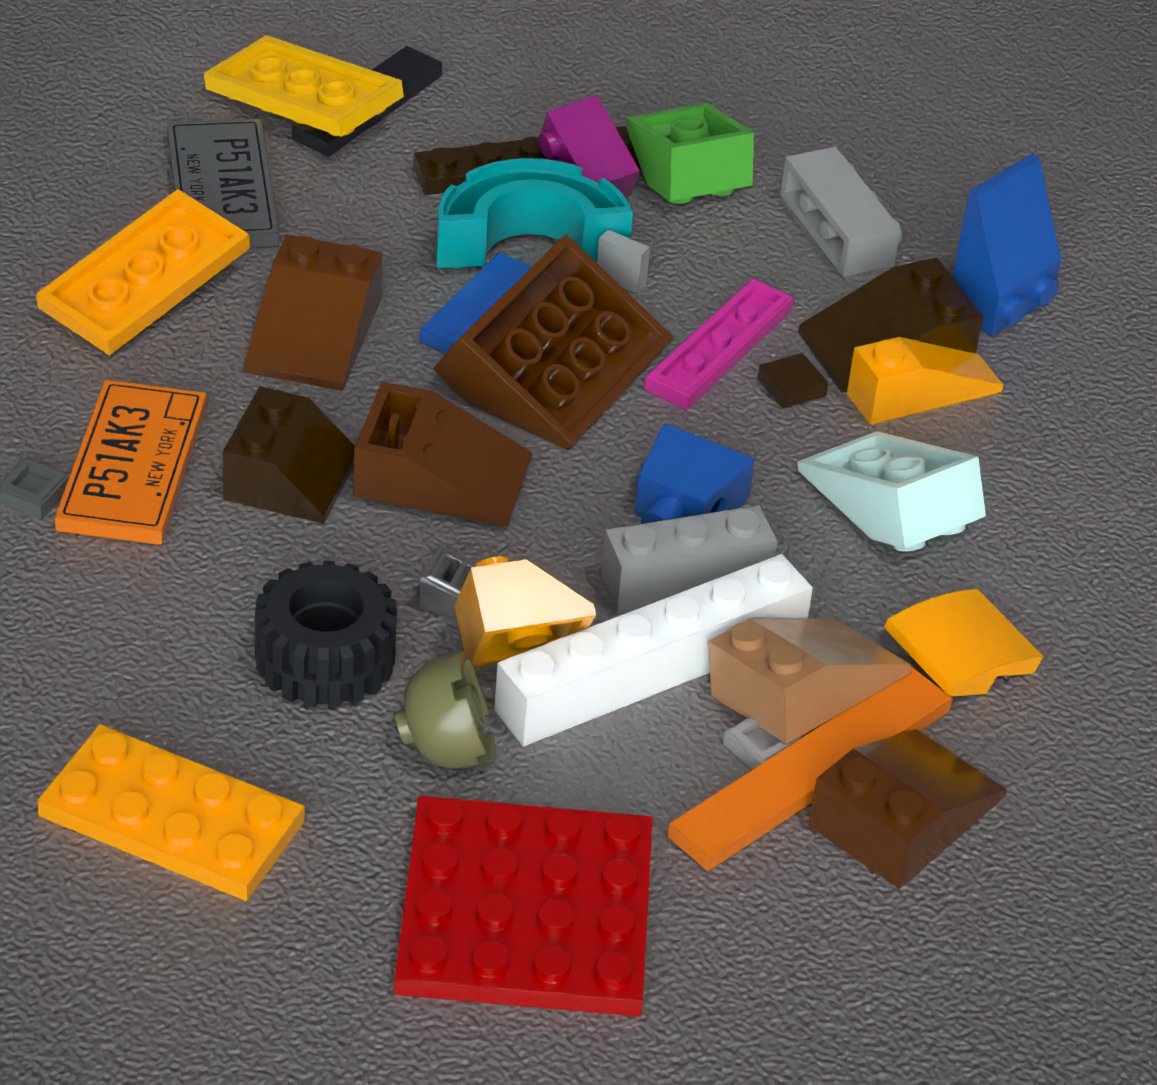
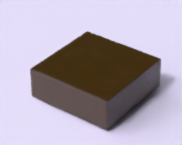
[758,353,828,409]

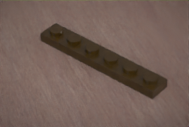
[413,126,641,195]

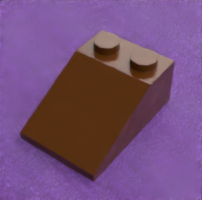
[244,234,383,391]
[808,729,1007,889]

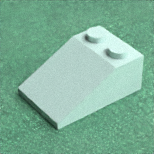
[797,431,986,552]

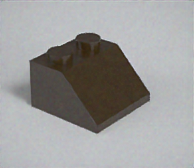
[223,386,355,524]

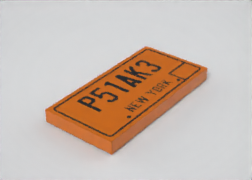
[55,380,207,545]

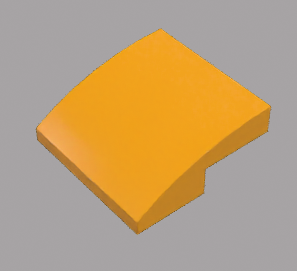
[884,589,1044,697]

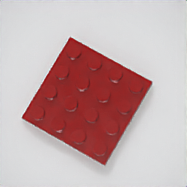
[394,795,653,1017]

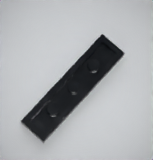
[292,45,442,157]

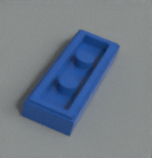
[420,253,532,353]

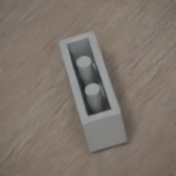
[780,146,902,277]
[601,505,778,614]

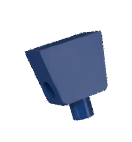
[635,423,755,524]

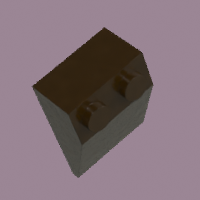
[798,258,983,393]

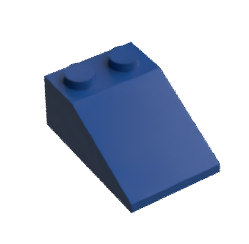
[953,154,1061,337]

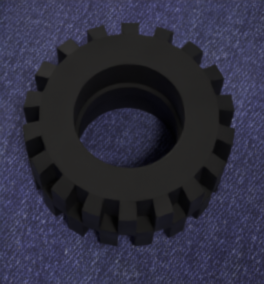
[255,561,397,708]

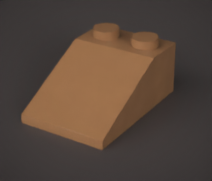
[708,618,911,744]

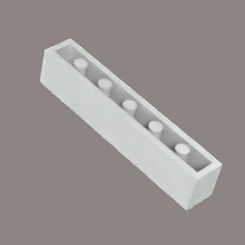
[494,554,813,747]

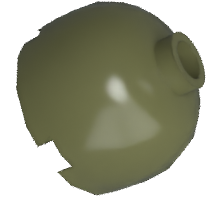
[396,651,496,770]

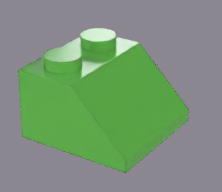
[626,103,754,204]

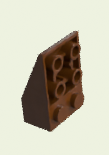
[353,382,532,527]

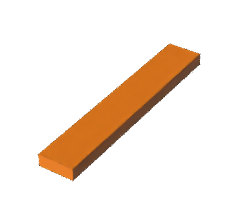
[668,667,952,871]

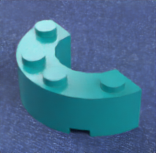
[436,158,633,269]

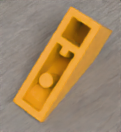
[847,337,1004,425]

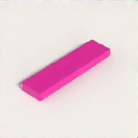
[644,278,794,410]

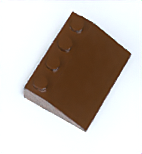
[433,234,674,450]

